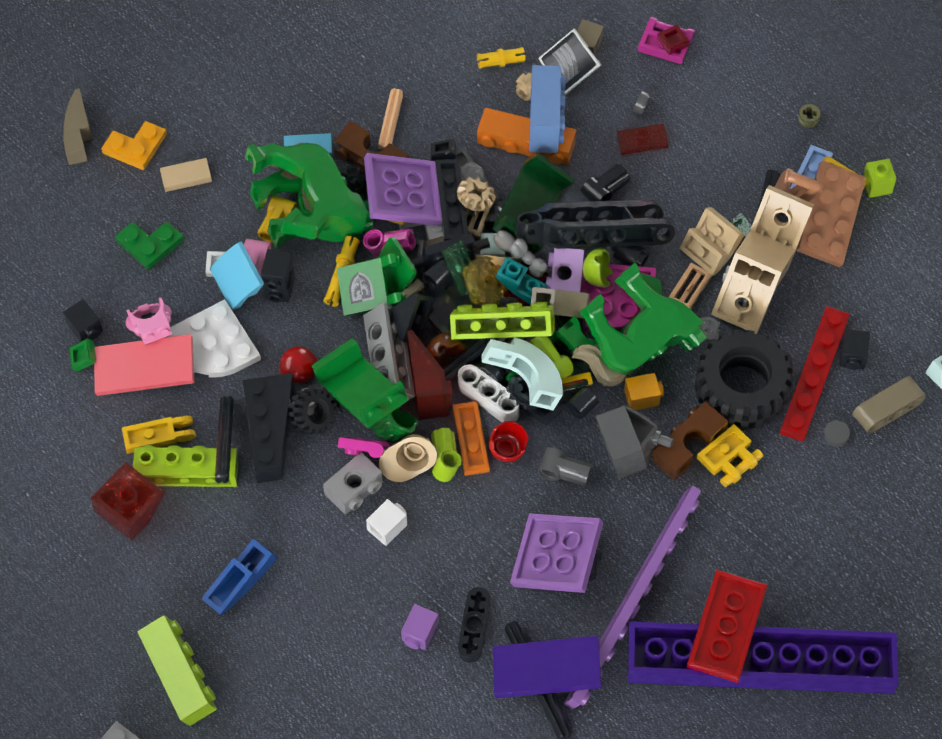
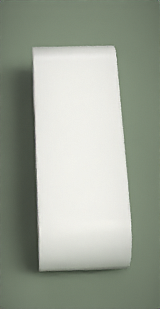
[458,365,520,422]

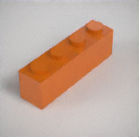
[477,108,577,165]

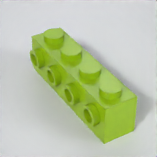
[450,302,555,340]
[132,445,239,487]
[137,615,217,726]

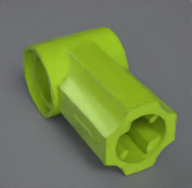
[529,336,573,380]
[431,428,462,482]

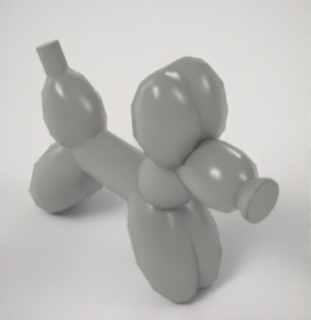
[493,230,548,278]

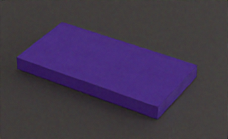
[493,636,602,698]

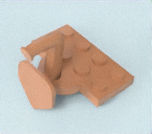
[775,161,866,267]

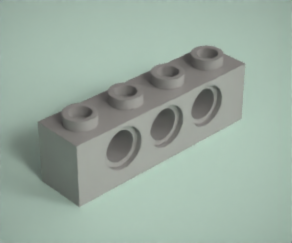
[363,303,415,400]

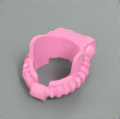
[126,297,172,345]

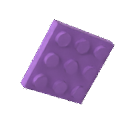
[364,153,442,226]
[510,513,603,593]

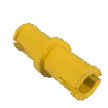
[477,47,525,69]

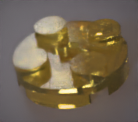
[462,256,507,305]

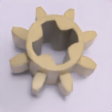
[516,73,532,101]

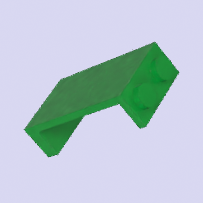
[312,338,408,428]

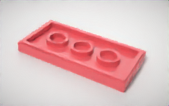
[94,334,194,396]

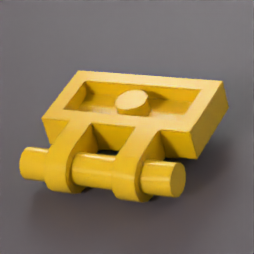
[697,424,763,487]

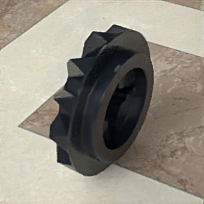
[506,375,538,410]

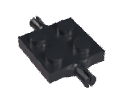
[410,233,490,271]

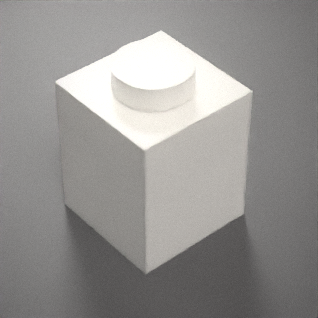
[366,499,407,546]

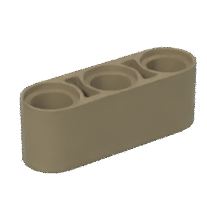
[853,376,926,434]

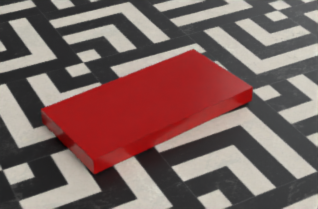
[687,569,767,683]

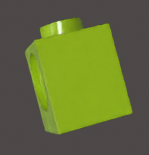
[863,159,897,198]

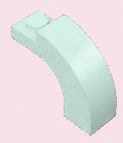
[482,337,563,410]

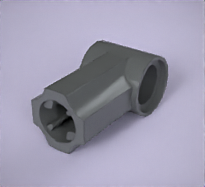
[538,448,592,486]

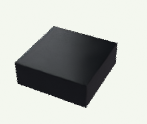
[431,139,456,161]

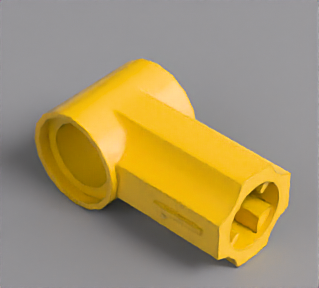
[257,195,298,244]

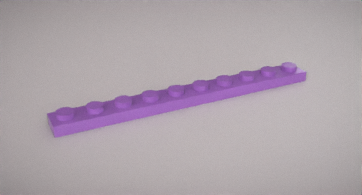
[564,485,701,710]

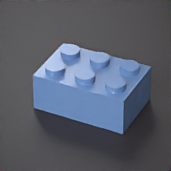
[529,65,566,153]

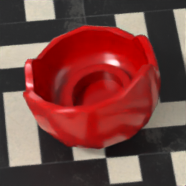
[279,346,317,383]
[489,421,529,462]

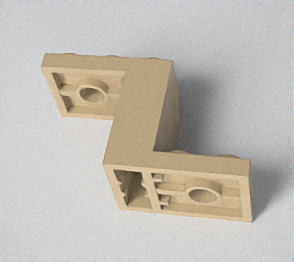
[711,185,815,334]

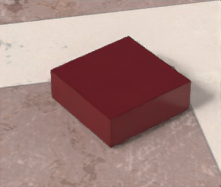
[657,25,690,55]

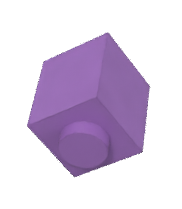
[401,604,439,650]

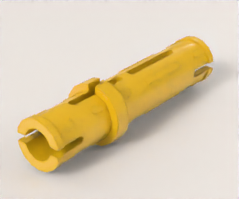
[323,236,360,307]

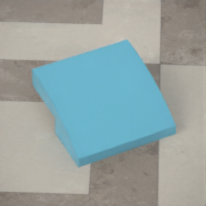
[210,241,264,311]

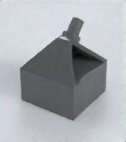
[596,405,674,479]

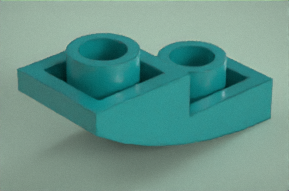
[495,257,547,305]

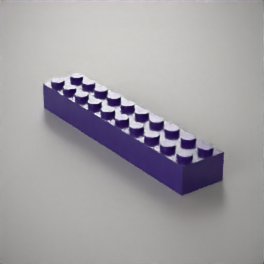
[627,622,899,694]

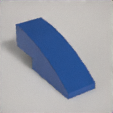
[201,539,278,615]

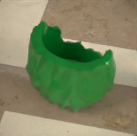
[371,408,418,442]

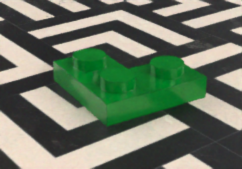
[115,221,184,270]

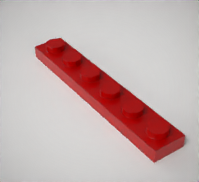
[780,306,850,442]

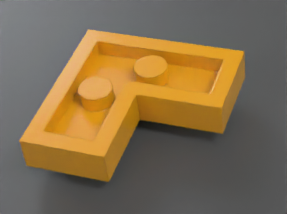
[101,121,167,170]

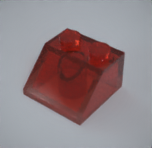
[91,462,164,541]

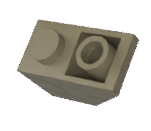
[531,287,590,318]

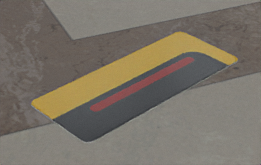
[562,372,593,391]

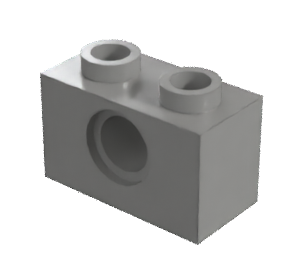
[323,452,383,515]

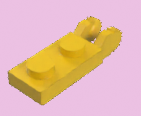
[122,415,196,454]

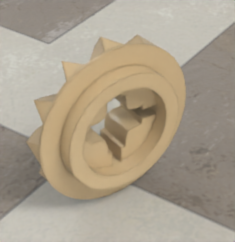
[457,177,496,211]

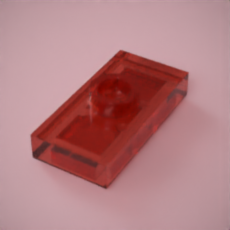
[617,124,669,155]

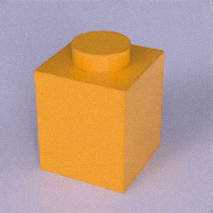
[624,373,664,410]

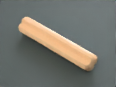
[378,88,403,151]

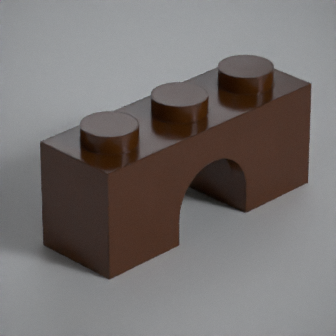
[334,121,409,172]
[653,401,728,481]

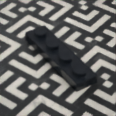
[435,159,469,241]

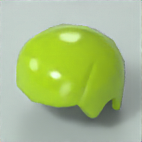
[582,248,613,288]

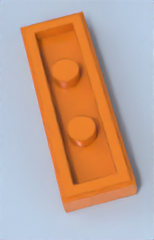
[452,401,490,476]

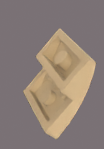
[679,207,745,276]

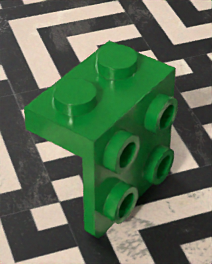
[378,237,416,295]

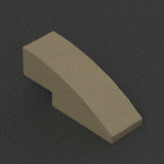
[63,88,92,165]

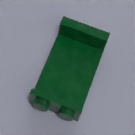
[492,153,575,254]

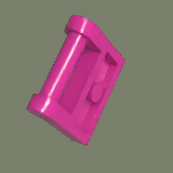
[638,17,695,64]
[338,437,391,458]

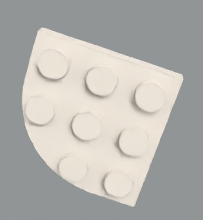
[163,300,261,377]

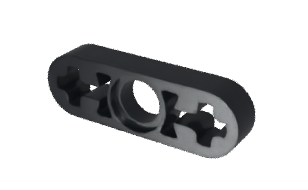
[458,587,490,663]

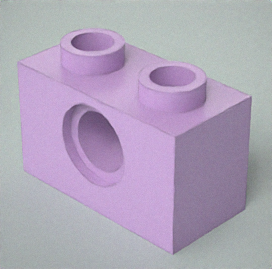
[546,248,584,292]

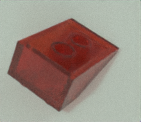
[407,330,453,420]

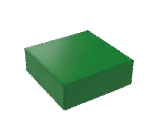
[69,338,96,372]

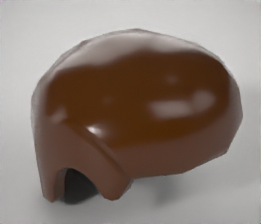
[425,332,465,368]

